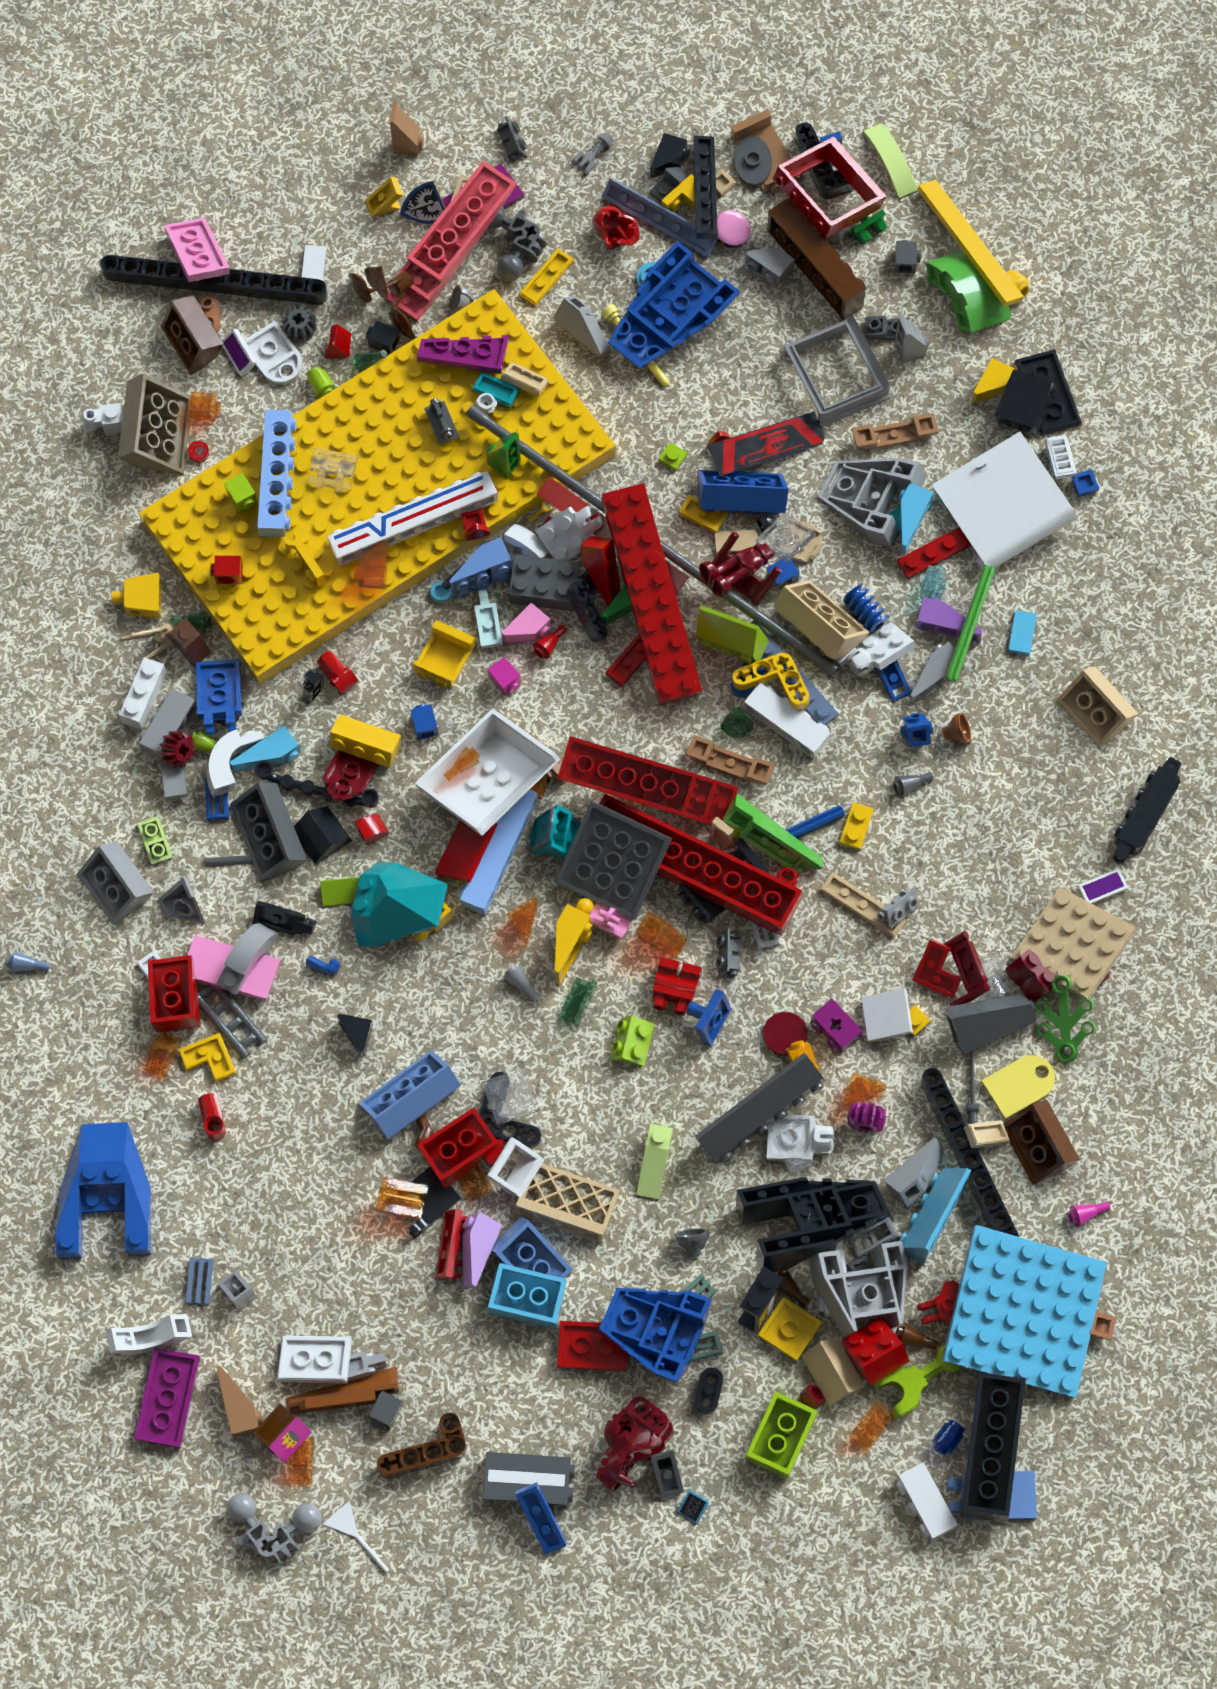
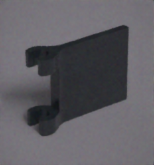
[385,1167,462,1239]

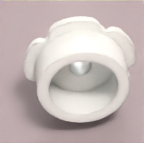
[476,393,497,414]

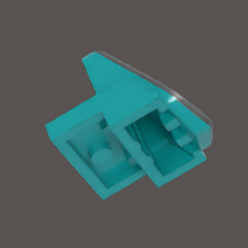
[530,804,580,861]

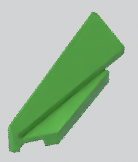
[722,794,823,872]

